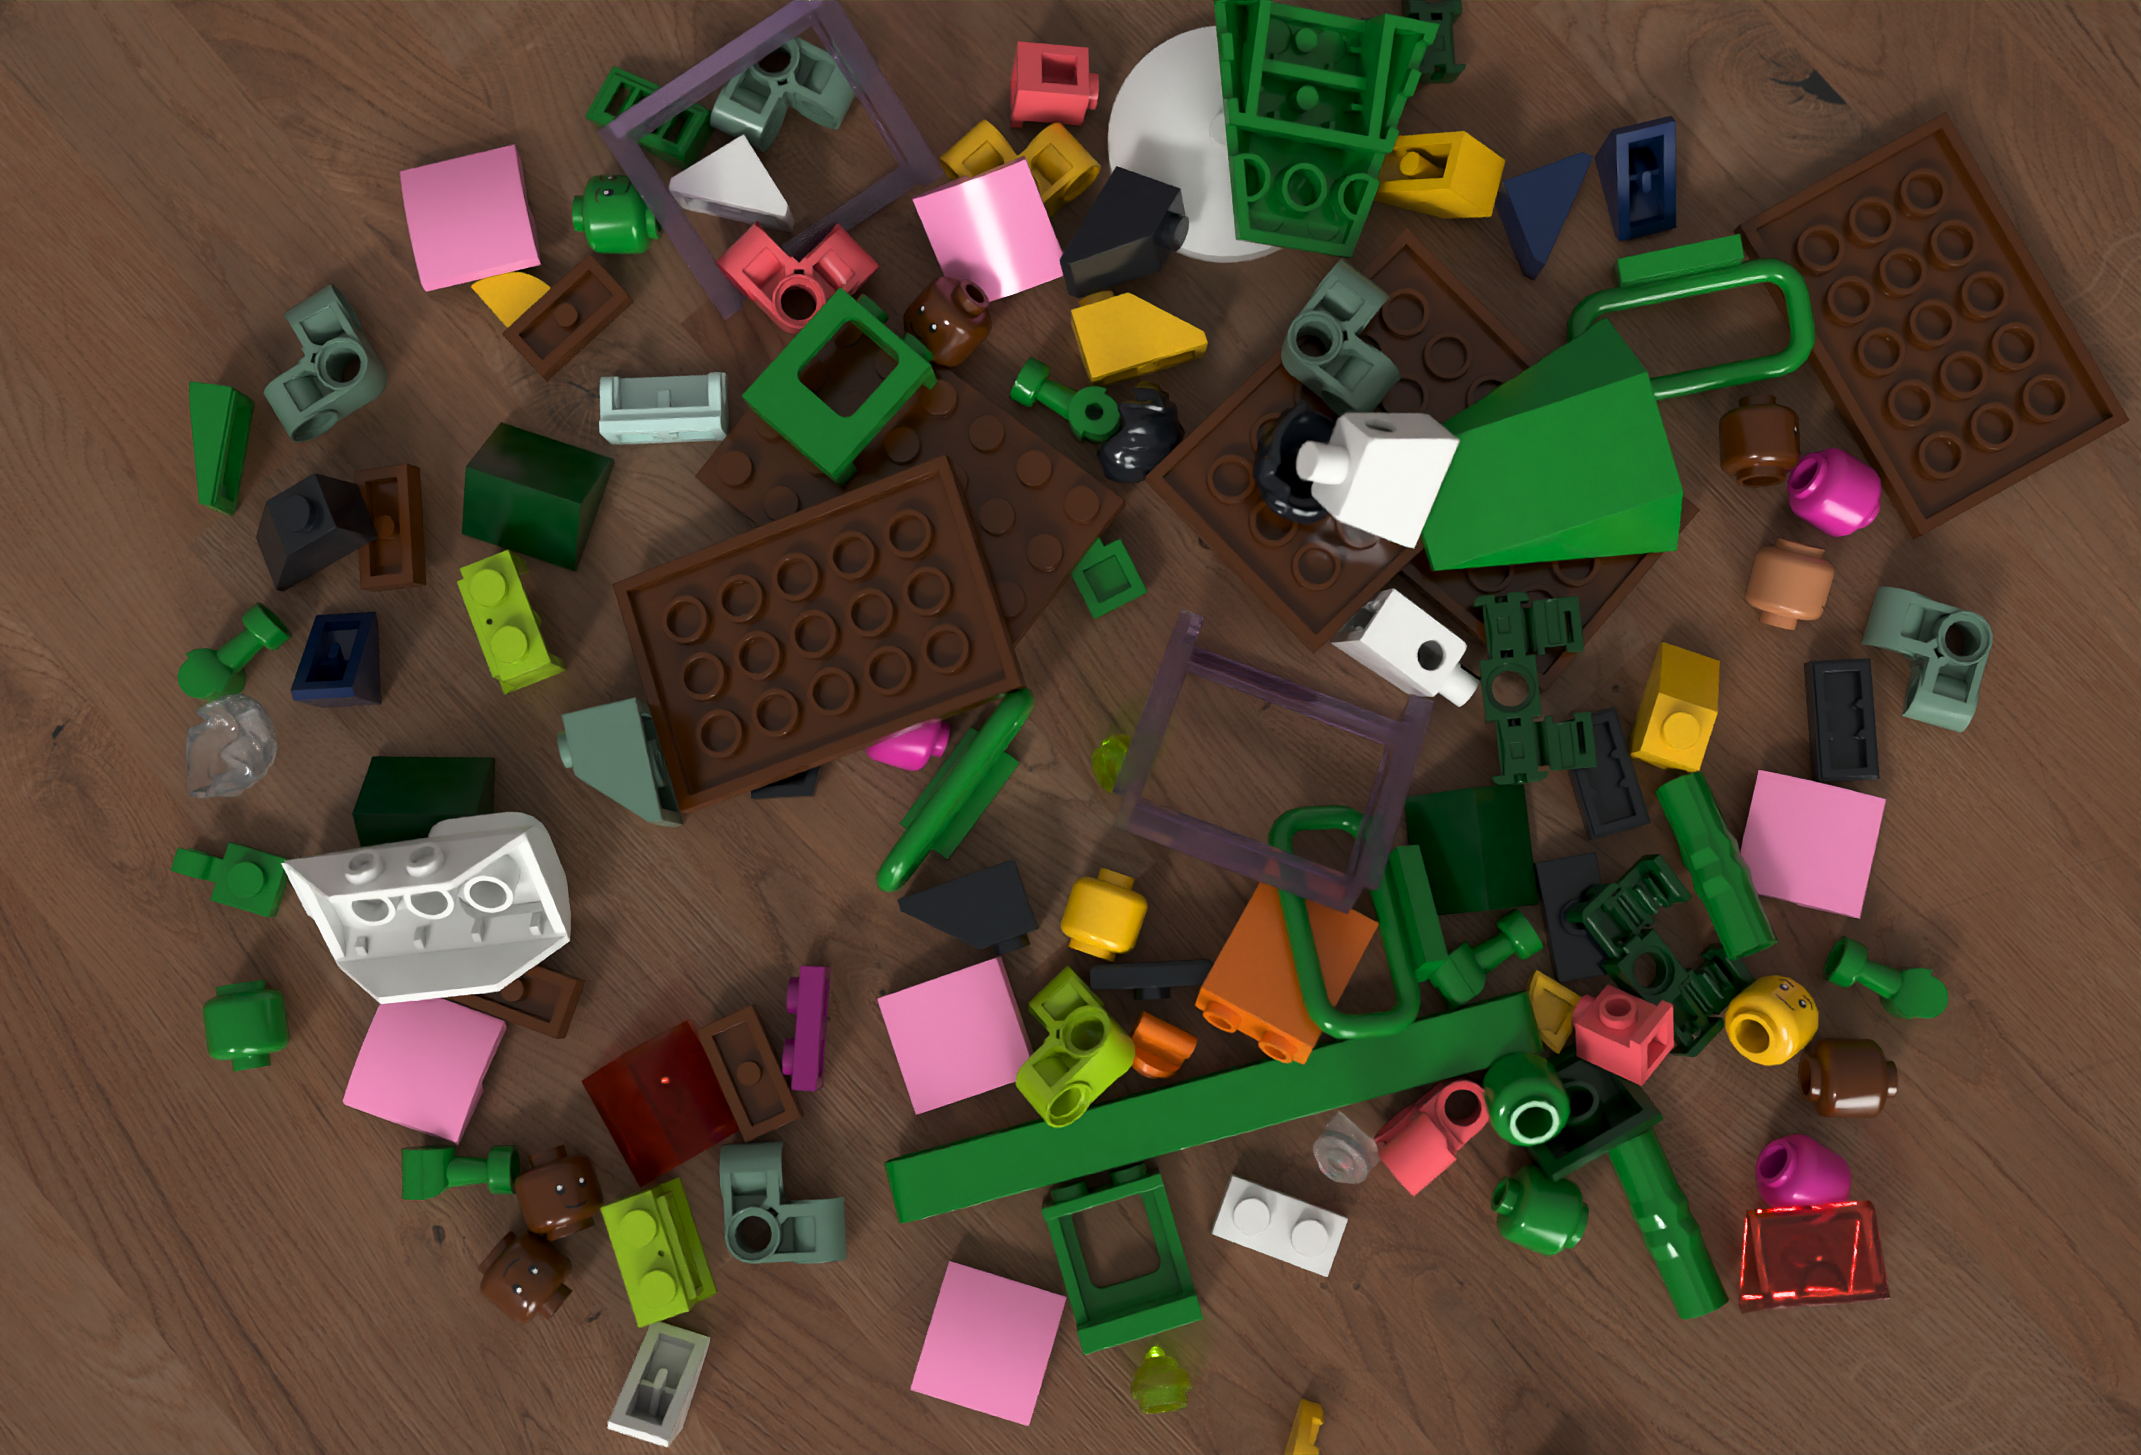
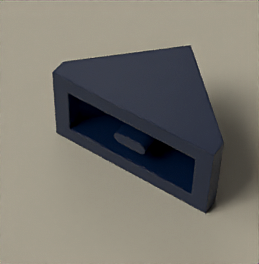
[1594,116,1676,242]
[1495,152,1593,280]
[290,612,381,708]

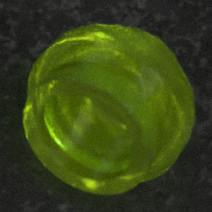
[1092,734,1156,795]
[1130,1346,1192,1414]

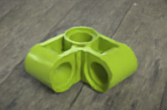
[1016,965,1135,1128]

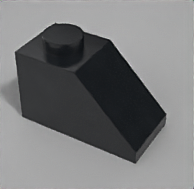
[1059,166,1189,298]
[256,473,378,591]
[897,859,1039,956]

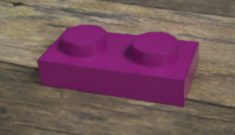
[782,964,831,1091]

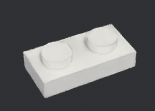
[1211,1173,1348,1277]

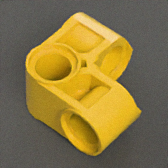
[938,119,1101,218]

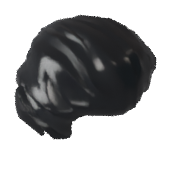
[1097,381,1185,483]
[1252,400,1336,525]

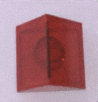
[581,1020,739,1187]
[1738,1200,1891,1314]

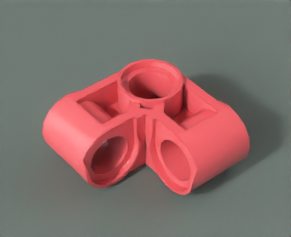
[715,221,880,335]
[1373,1075,1489,1196]

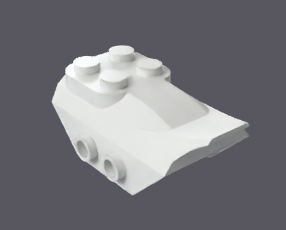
[281,812,571,1004]

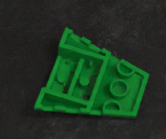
[1214,0,1440,259]
[1420,317,1683,571]

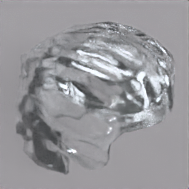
[186,693,278,799]

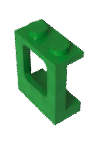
[742,287,938,488]
[1041,1162,1203,1355]

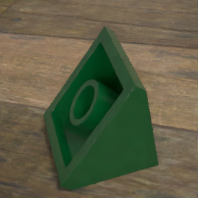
[462,422,615,572]
[352,756,495,848]
[1403,784,1539,915]
[1523,1042,1663,1182]

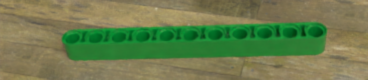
[883,990,1544,1223]

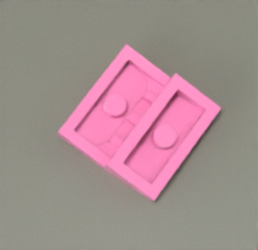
[400,144,541,292]
[912,155,1063,302]
[1740,770,1886,919]
[877,956,1034,1115]
[343,998,507,1146]
[910,1261,1067,1426]

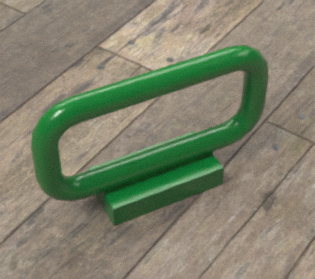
[1566,234,1815,401]
[875,687,1035,893]
[1268,804,1449,1040]

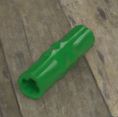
[1655,772,1778,961]
[1607,1126,1729,1320]

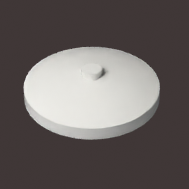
[1107,26,1282,263]

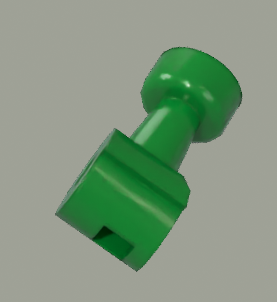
[1009,356,1120,445]
[177,602,292,703]
[1428,908,1543,1011]
[1823,936,1949,1019]
[401,1145,520,1200]

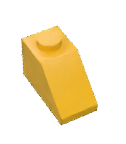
[1373,131,1506,219]
[1071,291,1208,388]
[1627,642,1720,775]

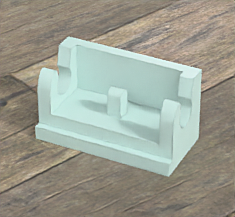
[599,372,729,445]

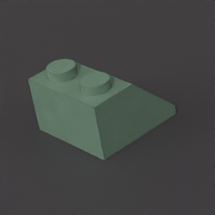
[557,698,683,828]

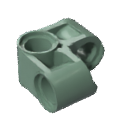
[710,27,865,153]
[1281,258,1401,417]
[263,283,387,443]
[1861,586,1993,733]
[719,1141,847,1264]

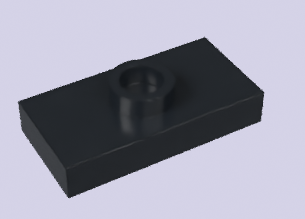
[1804,658,1880,783]
[1563,707,1651,841]
[1534,852,1609,983]
[1090,959,1213,1000]

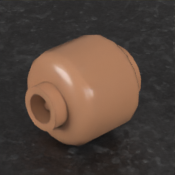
[1745,537,1834,630]

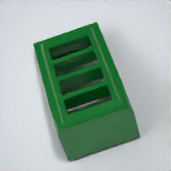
[585,66,715,171]
[189,381,255,516]

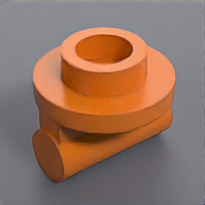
[1129,1010,1198,1079]

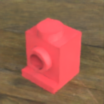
[1010,41,1099,128]
[1571,984,1674,1086]

